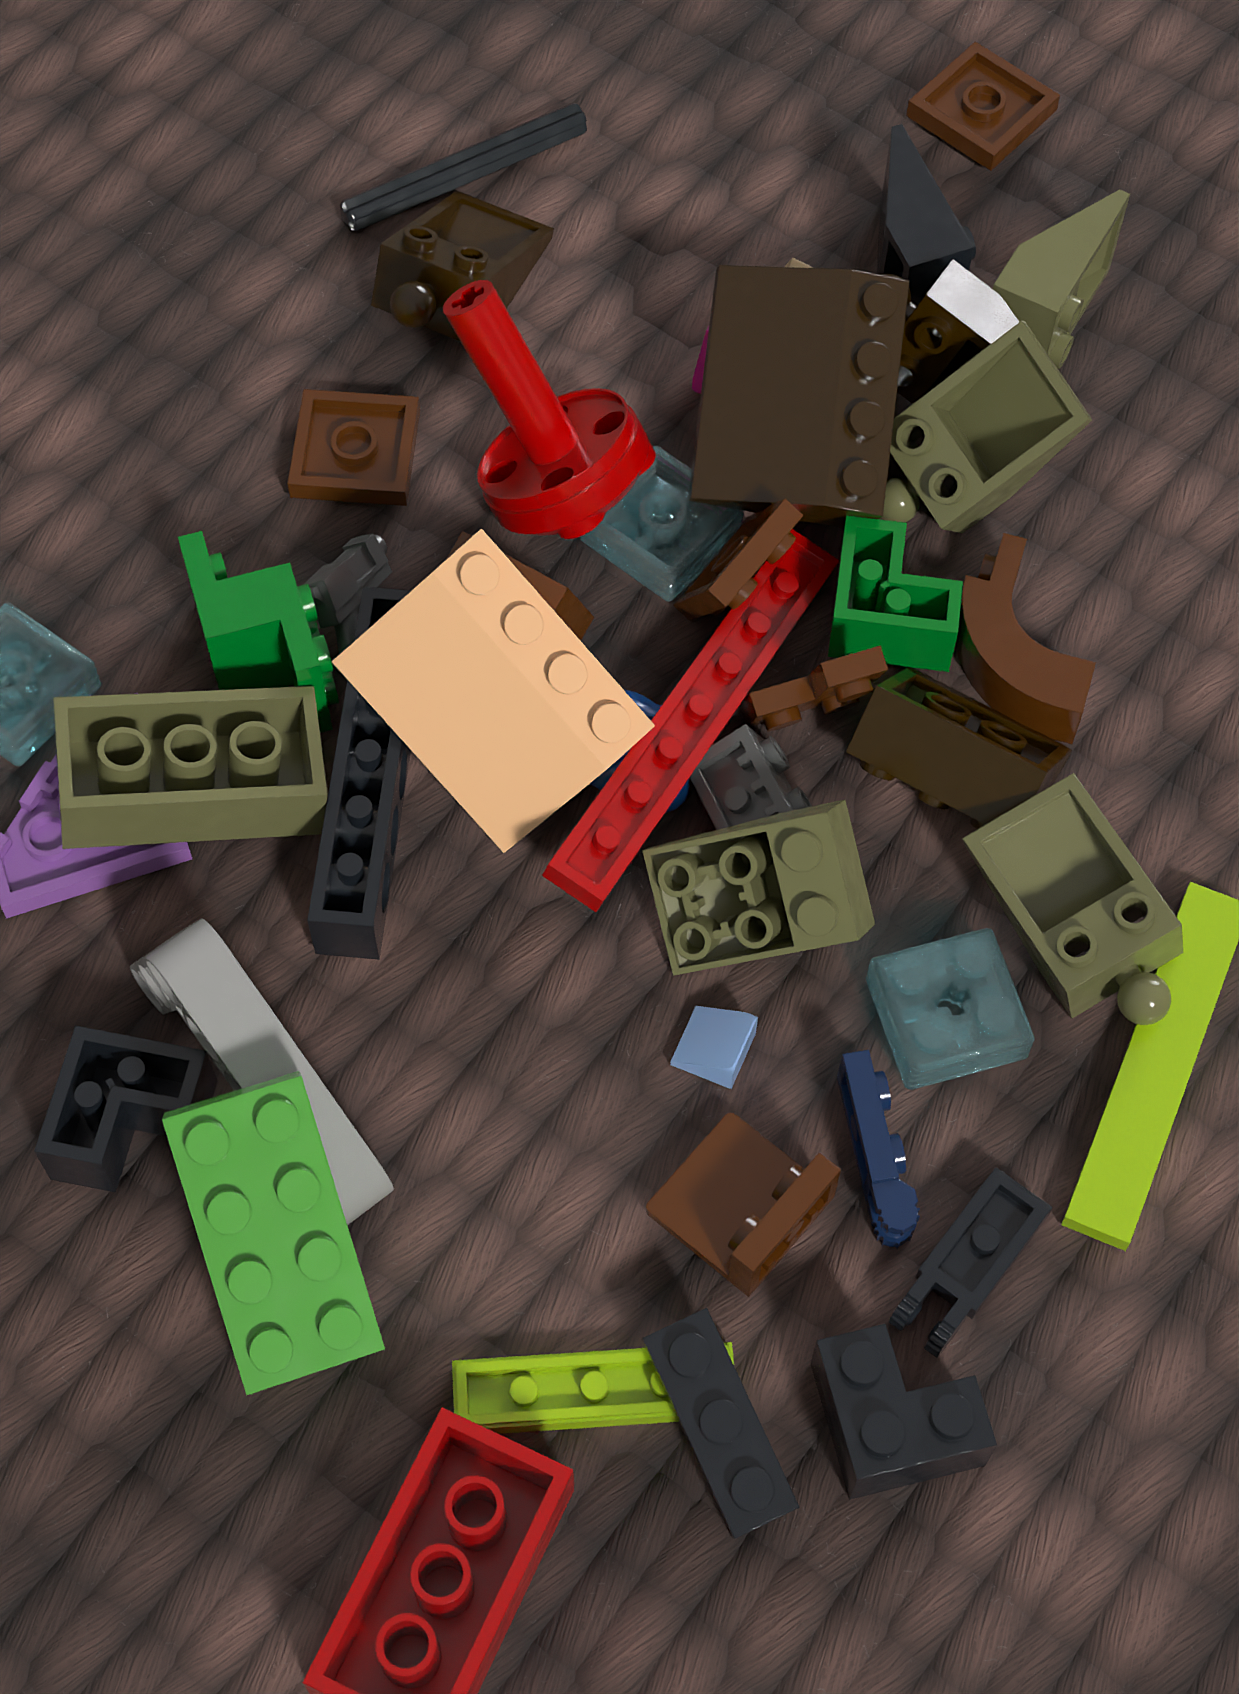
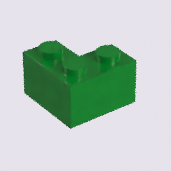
[828,515,963,672]

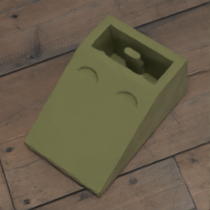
[643,800,875,976]

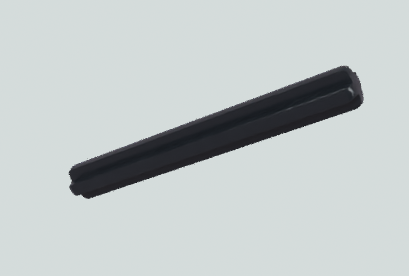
[339,103,587,232]

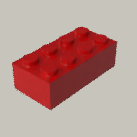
[302,1407,574,1694]

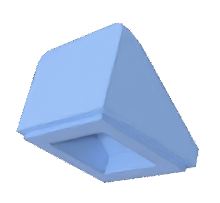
[670,1006,758,1089]

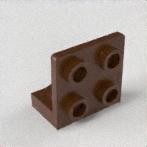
[646,1112,841,1297]

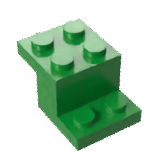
[178,531,339,733]

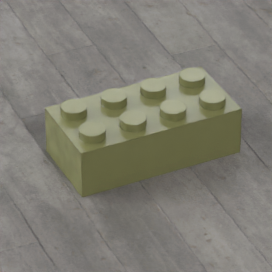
[53,686,328,849]

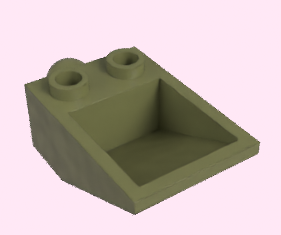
[993,190,1130,369]
[881,320,1092,533]
[963,773,1183,1025]

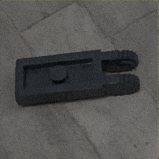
[889,1168,1053,1358]

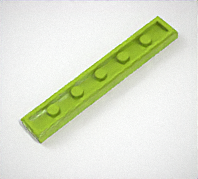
[1061,882,1239,1251]

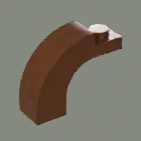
[956,533,1096,744]

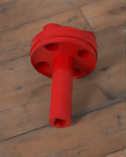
[443,280,656,539]

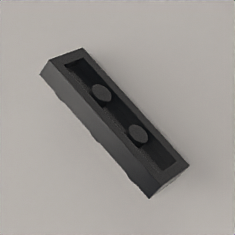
[642,1308,800,1539]

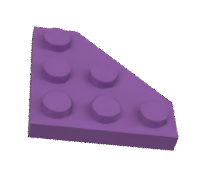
[0,693,192,918]

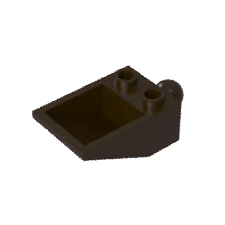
[371,191,554,341]
[882,259,1019,404]

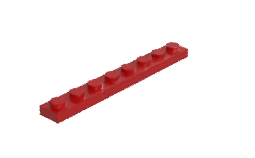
[542,529,840,912]

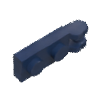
[837,1050,920,1249]

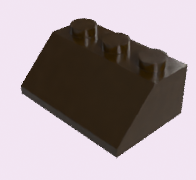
[846,667,1072,830]

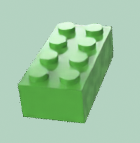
[162,1071,385,1395]

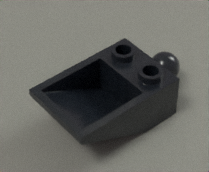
[876,124,976,306]

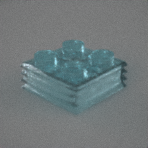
[581,446,744,602]
[0,602,102,766]
[866,928,1035,1090]

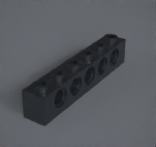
[307,587,411,960]

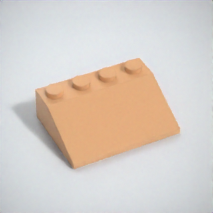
[332,528,655,853]

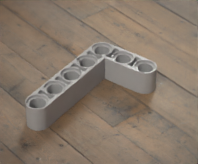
[130,918,394,1225]

